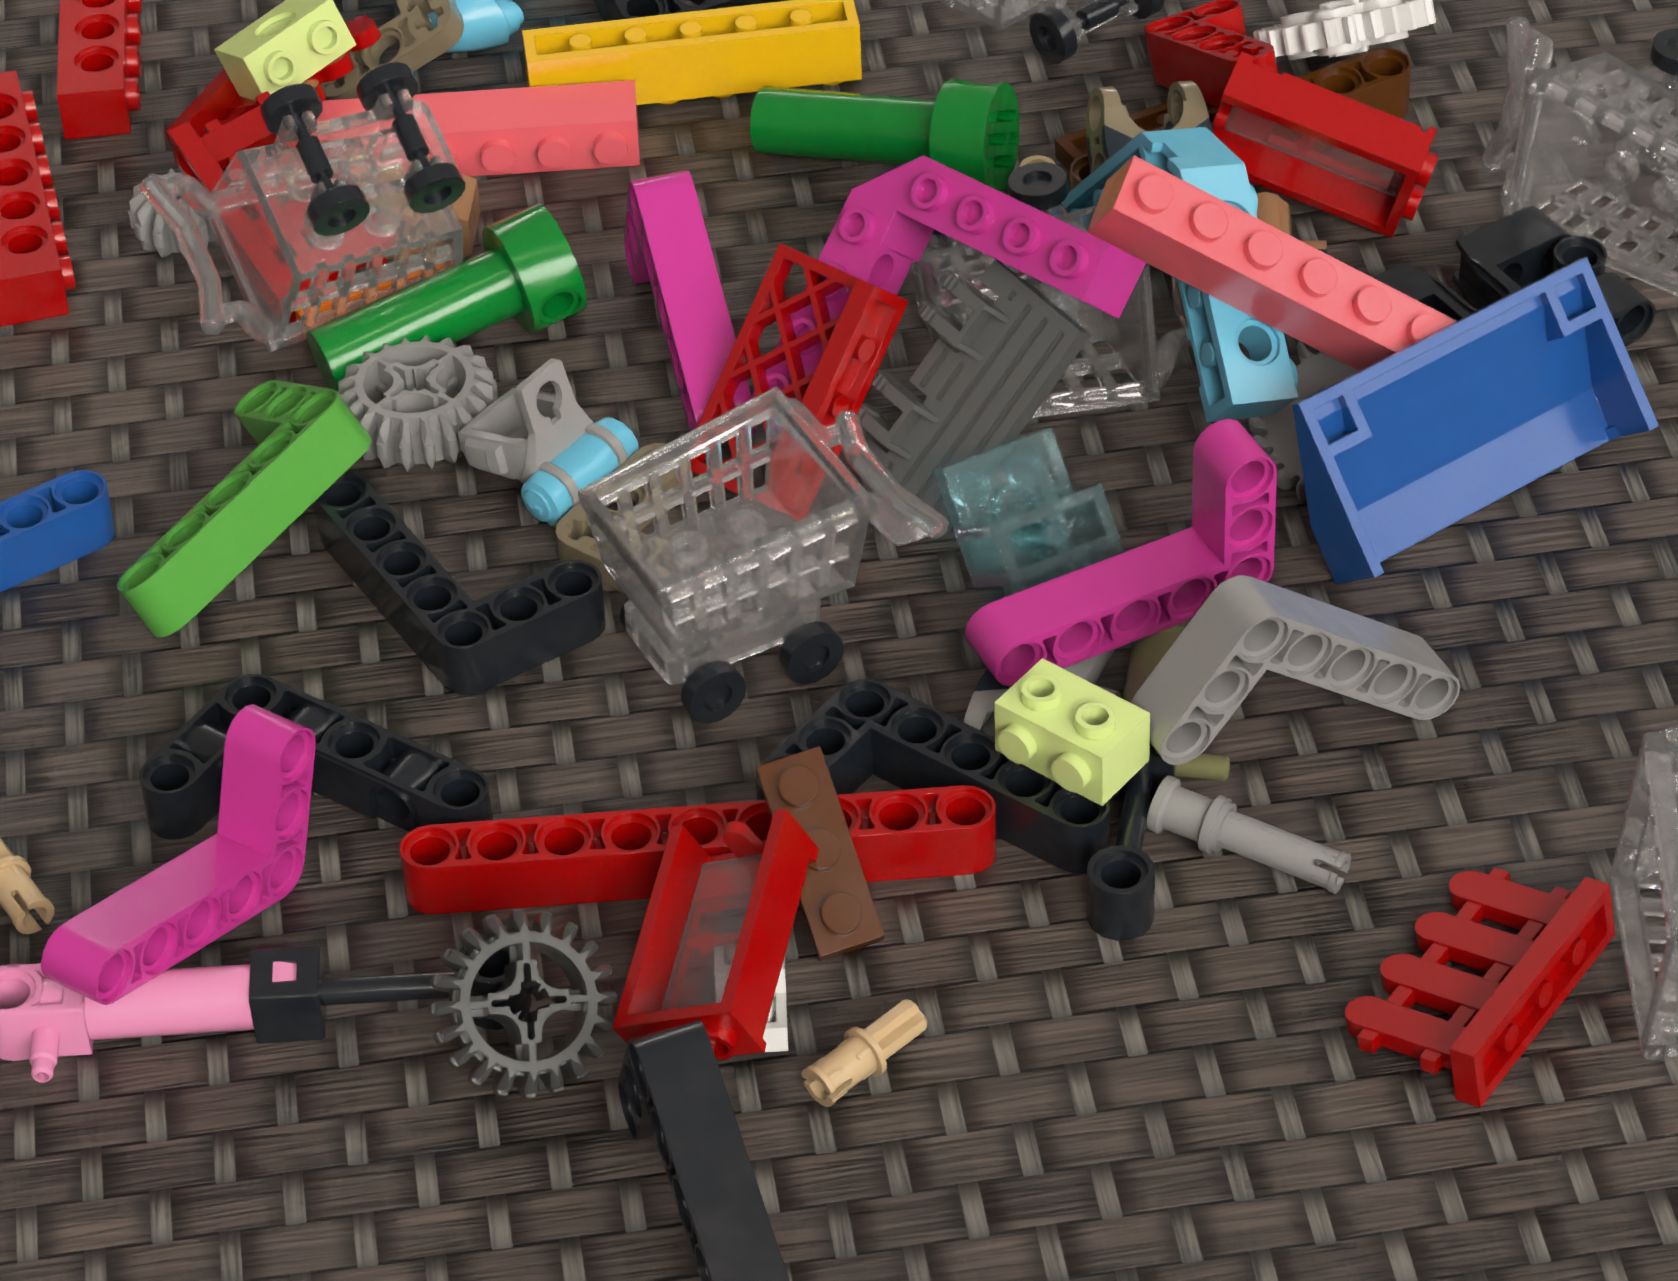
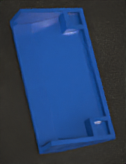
[1292,257,1659,584]

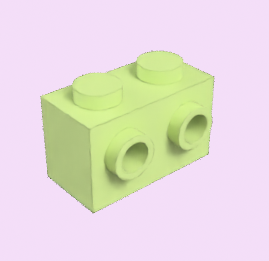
[994,658,1150,806]

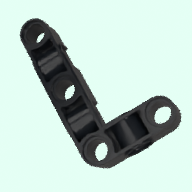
[139,674,494,840]

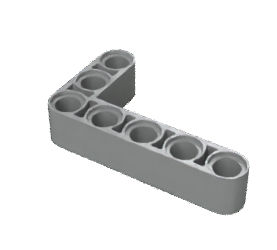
[1131,575,1461,765]

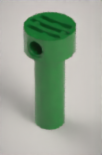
[750,78,1020,193]
[306,203,587,391]

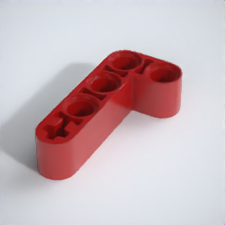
[1144,0,1279,107]

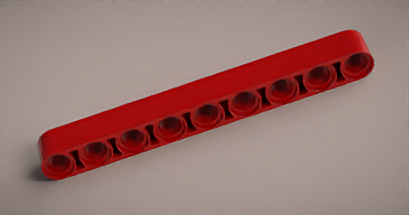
[399,785,996,914]

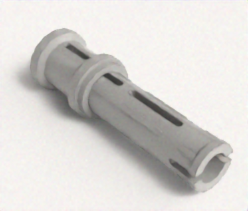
[1146,775,1351,894]

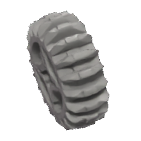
[337,335,498,472]

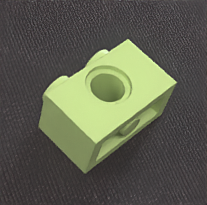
[214,0,356,102]

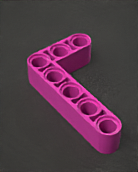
[624,170,756,443]
[965,419,1277,687]
[41,704,316,1005]

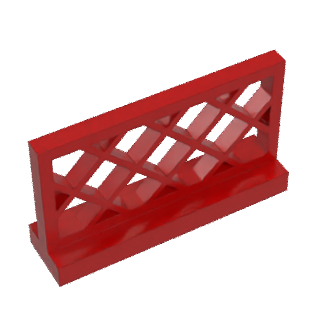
[684,243,909,526]

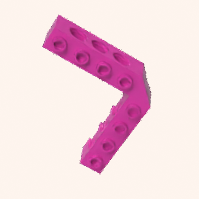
[747,155,1146,430]

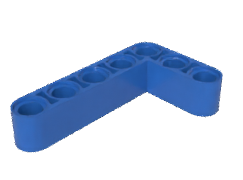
[0,470,116,592]

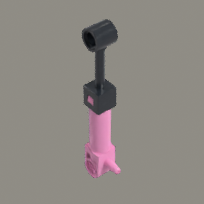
[0,934,532,1083]

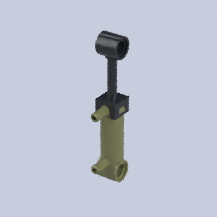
[1087,620,1230,941]

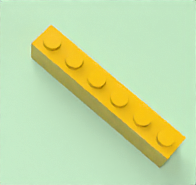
[522,0,862,105]

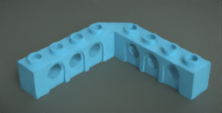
[1046,127,1298,423]

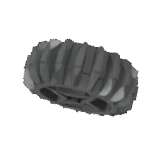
[428,909,617,1099]

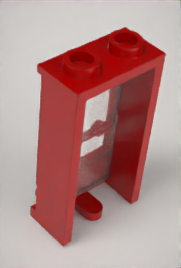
[1212,51,1439,238]
[612,808,819,1060]

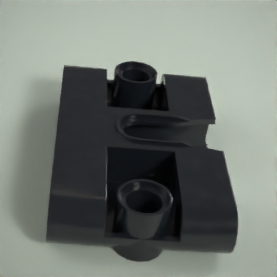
[1373,206,1656,347]

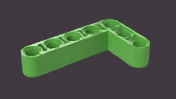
[117,380,371,638]

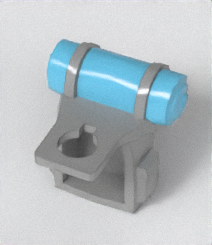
[458,358,639,526]

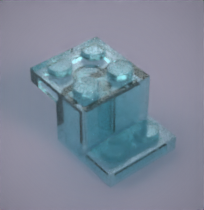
[933,427,1125,597]

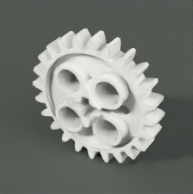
[1253,0,1436,60]

